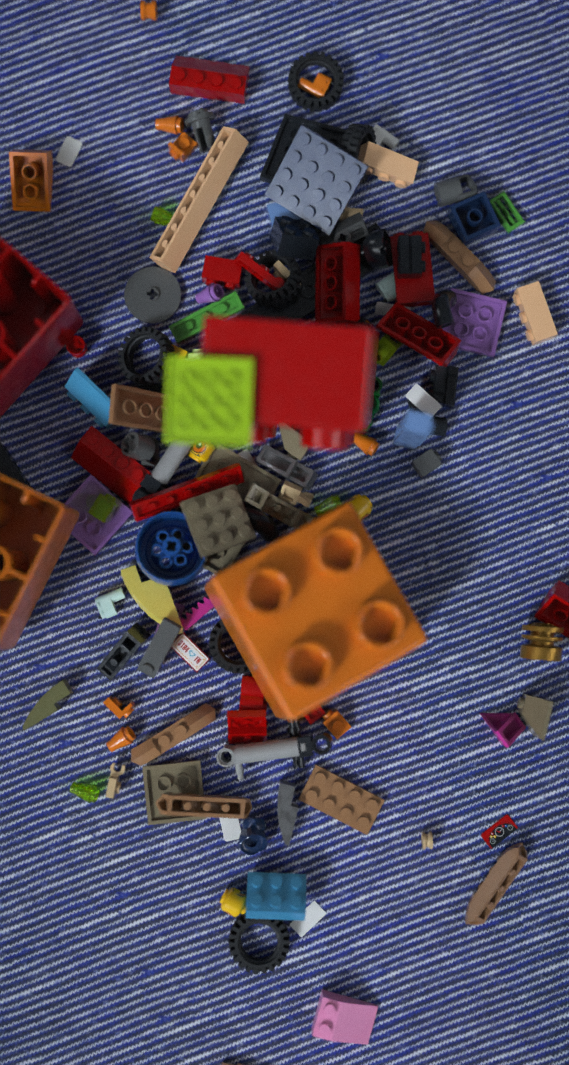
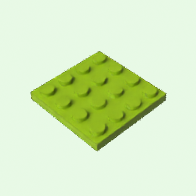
[164,355,254,447]

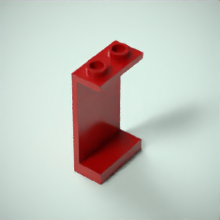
[390,231,435,307]

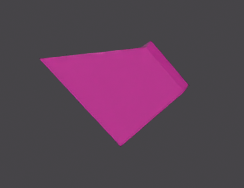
[480,712,526,748]

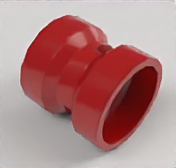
[66,335,88,358]

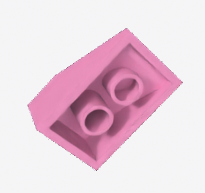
[312,989,378,1045]

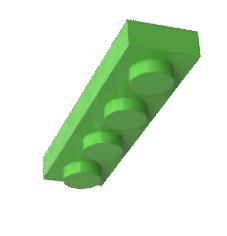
[169,291,245,344]

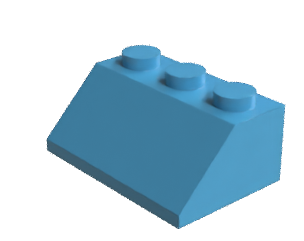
[64,367,113,429]

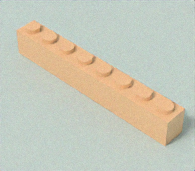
[149,126,249,273]

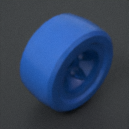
[135,512,208,586]

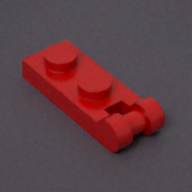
[234,251,285,291]

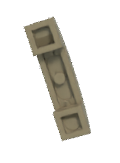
[244,483,316,529]

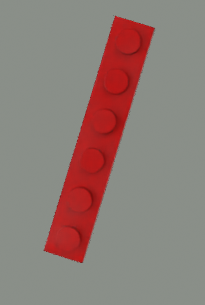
[129,463,244,522]

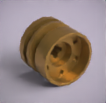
[520,623,564,661]

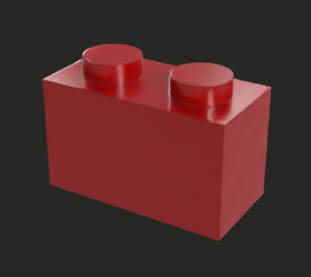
[201,255,243,290]

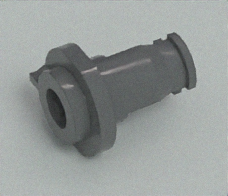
[185,108,215,153]

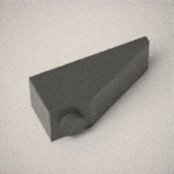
[137,617,182,679]

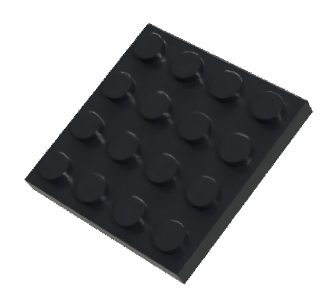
[260,113,346,183]

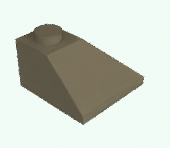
[279,426,310,460]
[517,693,554,741]

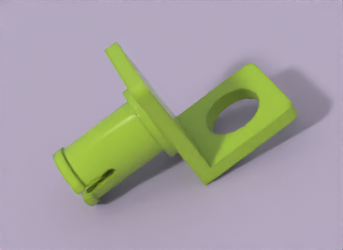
[377,334,403,366]

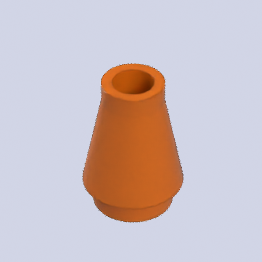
[155,115,184,135]
[354,433,380,456]
[106,726,136,752]

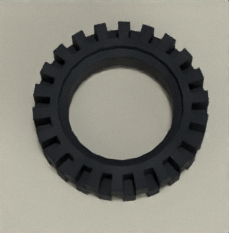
[209,620,250,674]
[229,914,289,974]

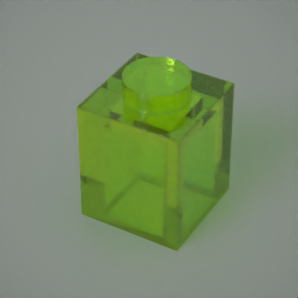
[88,493,119,524]

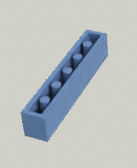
[392,409,435,450]

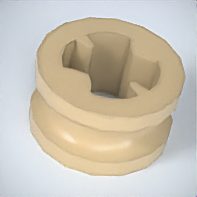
[421,831,433,850]

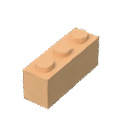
[358,141,419,188]
[513,281,558,346]

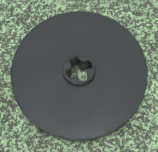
[124,267,181,324]

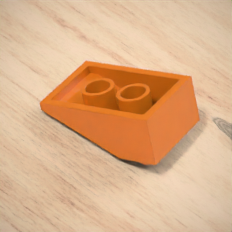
[9,149,53,212]

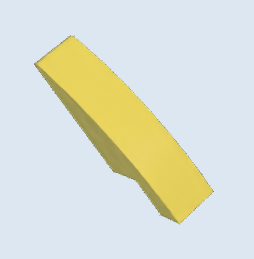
[121,565,183,634]

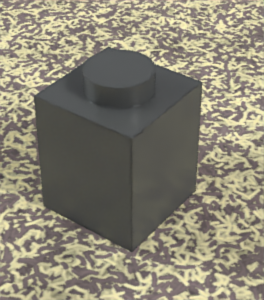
[410,449,442,478]

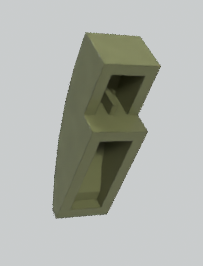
[22,679,74,731]

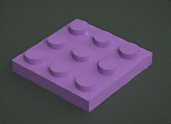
[442,288,507,357]
[64,474,133,556]

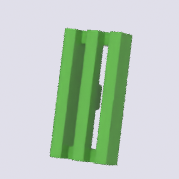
[489,191,525,234]

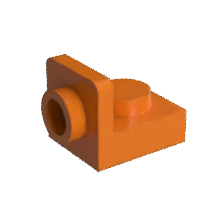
[168,131,198,163]
[103,696,135,719]
[322,709,351,739]

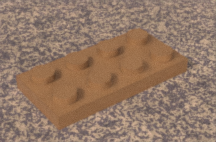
[108,384,165,434]
[298,764,385,835]

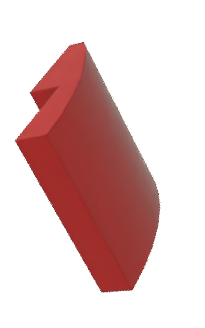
[227,710,267,744]

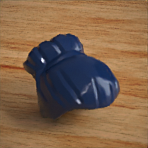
[238,817,267,855]

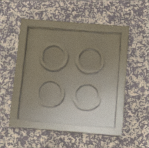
[180,484,257,558]
[142,760,207,825]

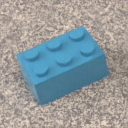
[246,872,307,921]

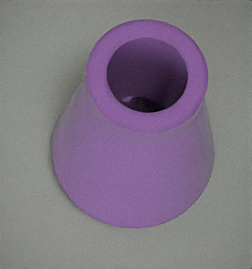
[195,283,224,304]

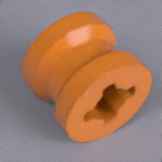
[140,0,157,21]

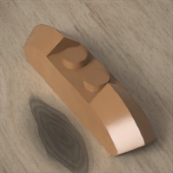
[423,220,496,294]
[131,703,216,766]
[155,793,253,819]
[465,842,528,925]

